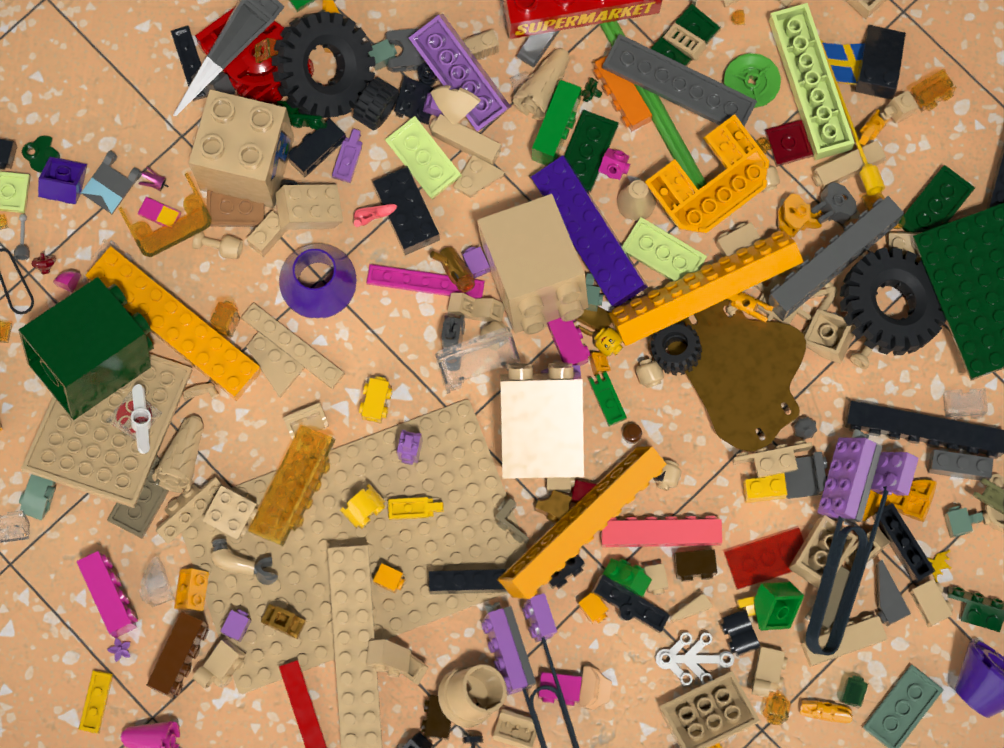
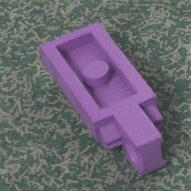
[332,129,363,183]

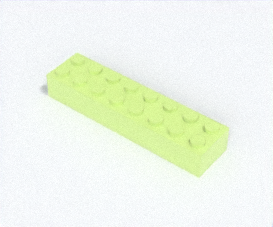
[769,3,855,160]

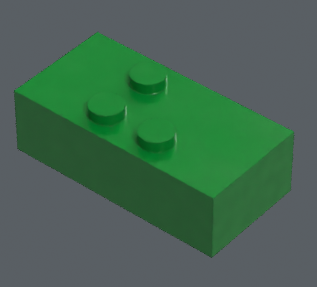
[532,80,582,166]

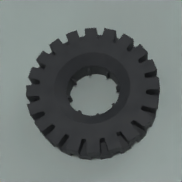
[272,12,376,118]
[840,248,946,356]

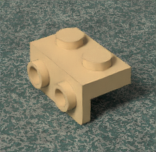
[493,709,540,748]

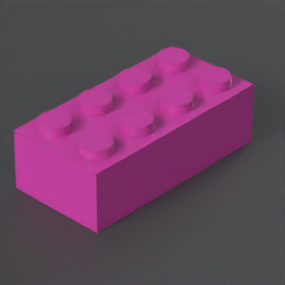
[76,551,138,638]

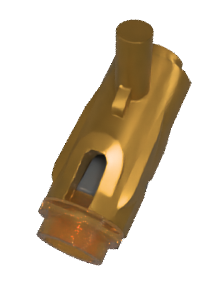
[430,247,475,292]

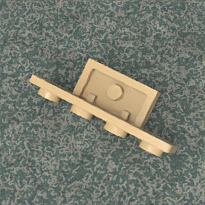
[733,440,813,478]
[156,477,223,544]

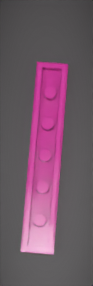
[367,264,485,299]

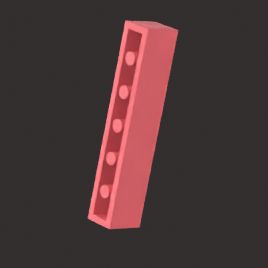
[601,516,722,548]

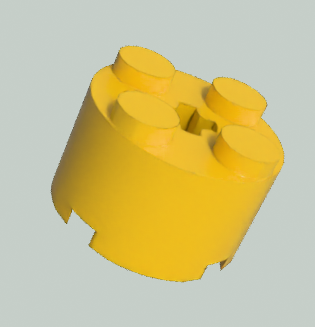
[340,484,386,529]

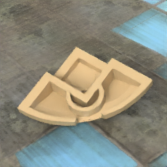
[431,85,481,125]

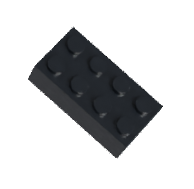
[372,166,440,255]

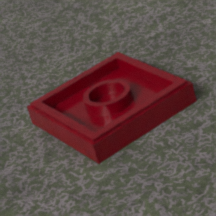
[765,120,814,167]

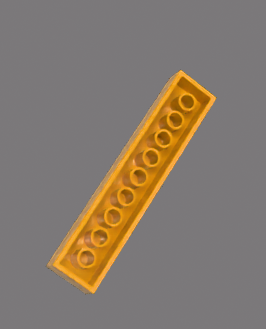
[608,231,803,346]
[85,246,262,401]
[497,446,667,599]

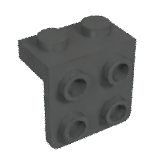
[785,452,828,499]

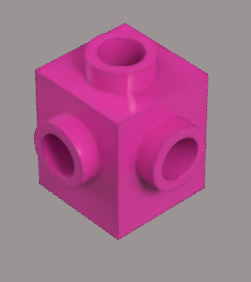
[599,148,631,180]

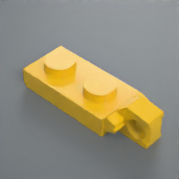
[388,497,444,520]

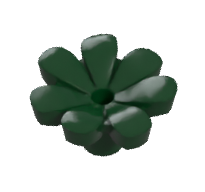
[581,77,602,102]

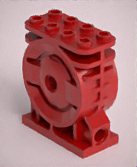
[195,6,314,104]

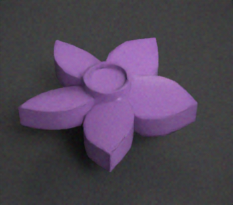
[107,638,131,662]

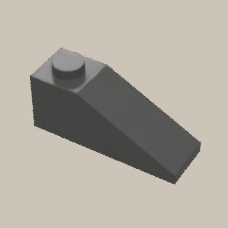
[876,560,911,626]

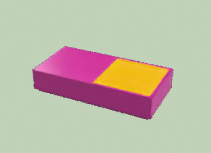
[137,197,181,231]

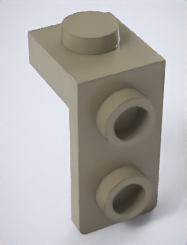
[495,498,529,544]

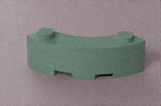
[19,474,56,521]

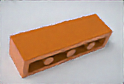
[593,55,652,132]

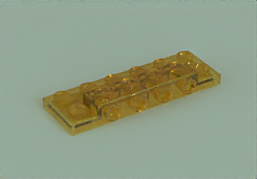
[248,425,335,547]

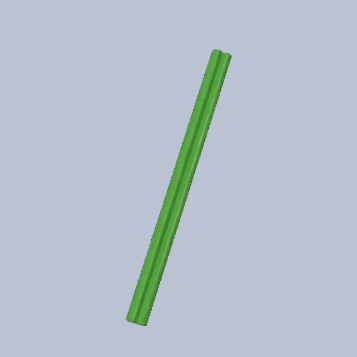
[600,21,706,189]

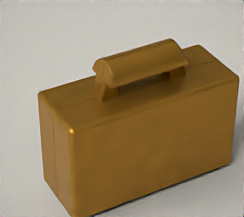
[575,306,612,337]

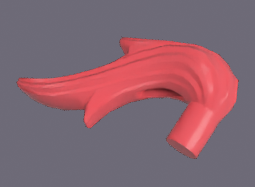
[353,204,397,227]

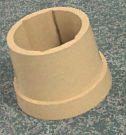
[438,665,507,728]

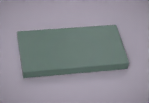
[863,664,944,748]

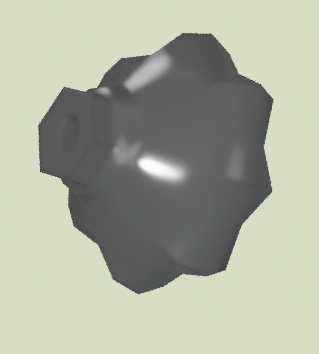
[793,416,817,440]

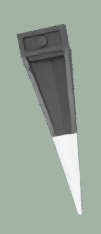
[173,0,285,116]

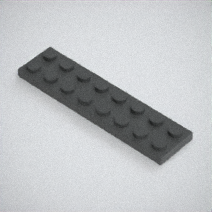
[602,34,757,127]

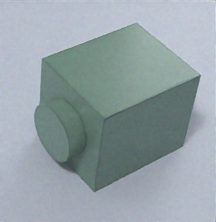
[368,39,397,71]

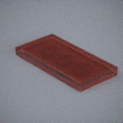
[724,528,804,590]

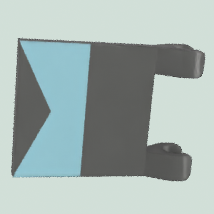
[81,151,142,214]

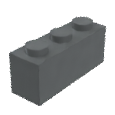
[928,449,994,481]

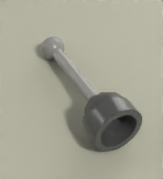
[14,214,30,260]

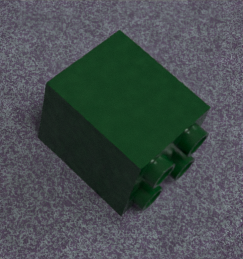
[18,277,154,421]

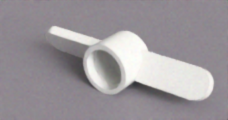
[131,384,151,454]

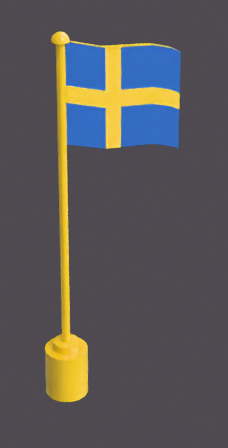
[820,40,885,195]

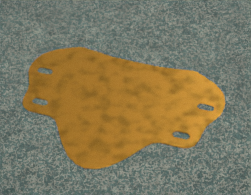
[668,299,806,451]

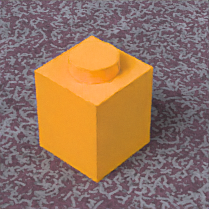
[373,563,405,594]
[578,593,609,624]

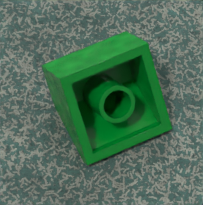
[754,582,805,631]

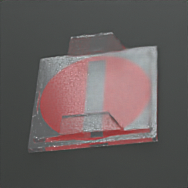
[106,391,162,441]

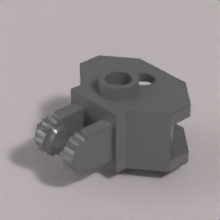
[811,182,856,224]

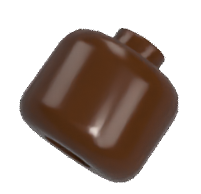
[622,423,642,444]

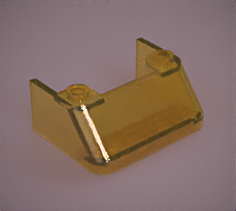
[118,173,212,257]

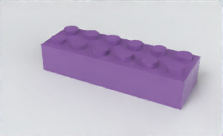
[409,14,511,132]

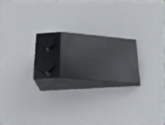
[855,25,906,100]

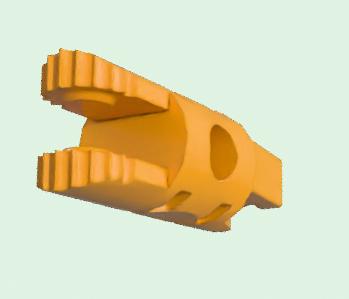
[859,109,890,146]
[727,292,774,323]
[800,700,852,723]

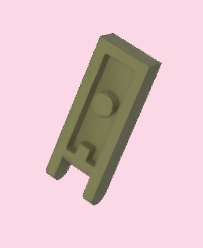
[973,478,1004,515]

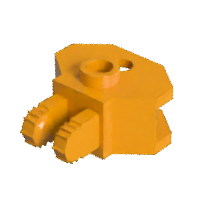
[778,193,822,238]

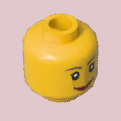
[594,328,623,357]

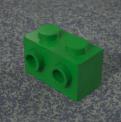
[602,558,652,597]

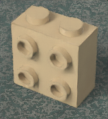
[202,485,258,540]

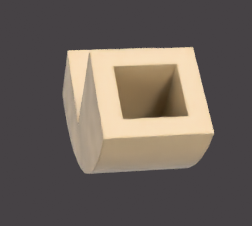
[447,293,504,323]

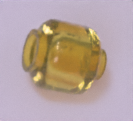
[763,693,791,725]

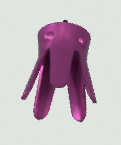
[138,167,169,192]

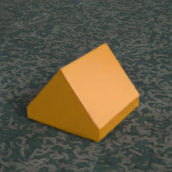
[588,352,611,376]

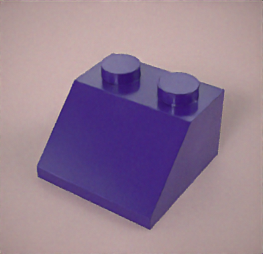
[38,157,87,205]

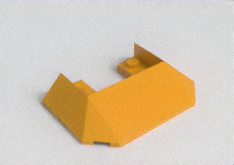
[644,114,769,233]

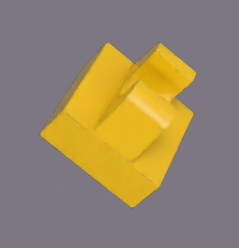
[736,596,756,617]

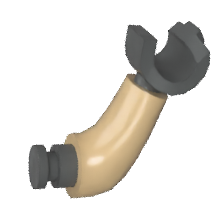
[210,539,278,585]

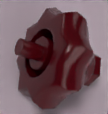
[31,253,56,274]

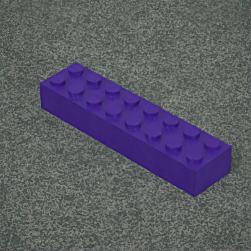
[531,156,648,308]

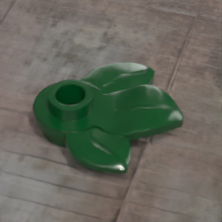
[22,136,60,173]

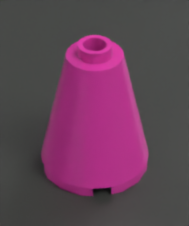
[121,721,180,748]

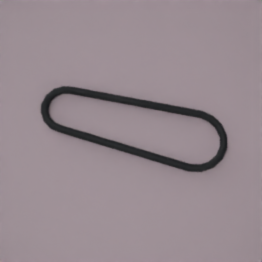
[0,248,34,315]

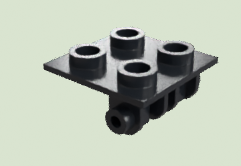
[394,76,435,125]

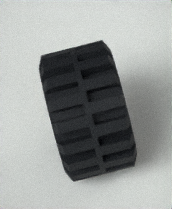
[353,77,399,130]
[651,322,702,375]

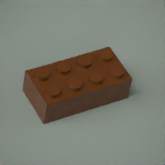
[146,611,209,699]

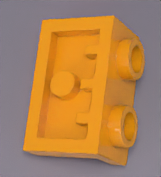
[174,569,209,611]

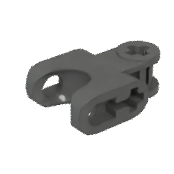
[385,29,425,73]
[441,315,465,371]

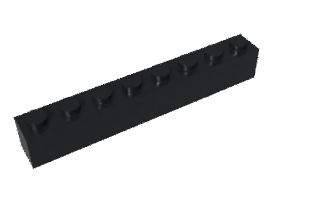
[845,401,1004,459]

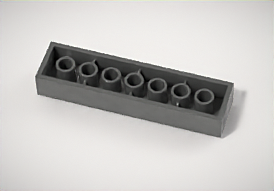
[767,196,904,321]

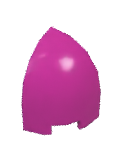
[53,271,81,293]

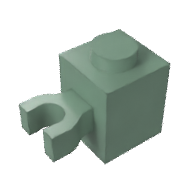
[584,273,603,312]
[944,506,984,538]

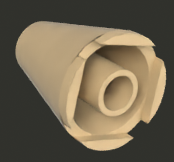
[617,180,656,221]

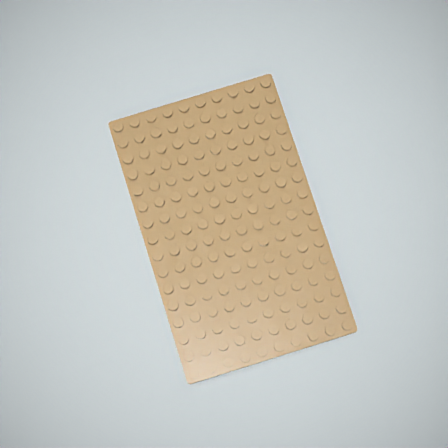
[181,400,528,694]

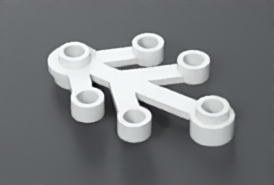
[656,633,734,686]

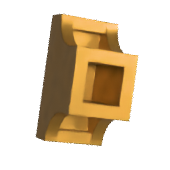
[535,490,572,523]
[261,604,306,640]

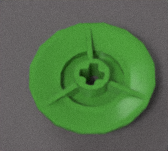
[724,53,781,108]

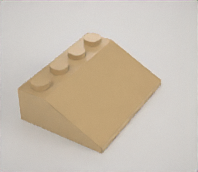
[660,671,760,748]

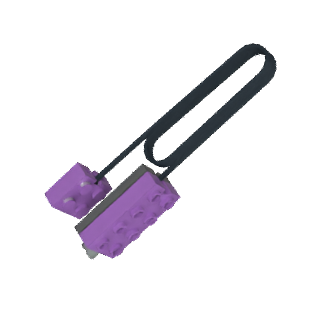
[806,429,919,656]
[481,593,579,748]

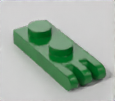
[588,371,627,427]

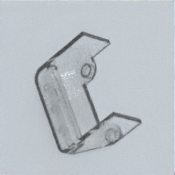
[435,327,521,394]

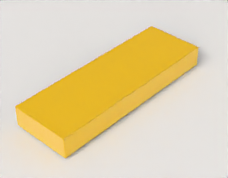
[78,670,113,734]

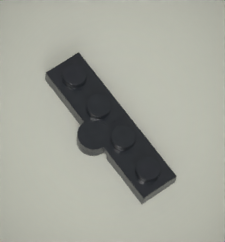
[591,575,670,633]

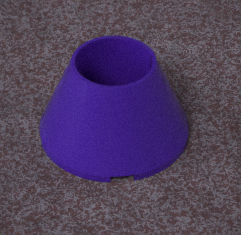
[279,243,357,319]
[955,639,1004,718]

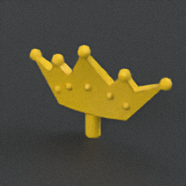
[928,550,952,582]

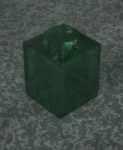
[840,675,868,708]

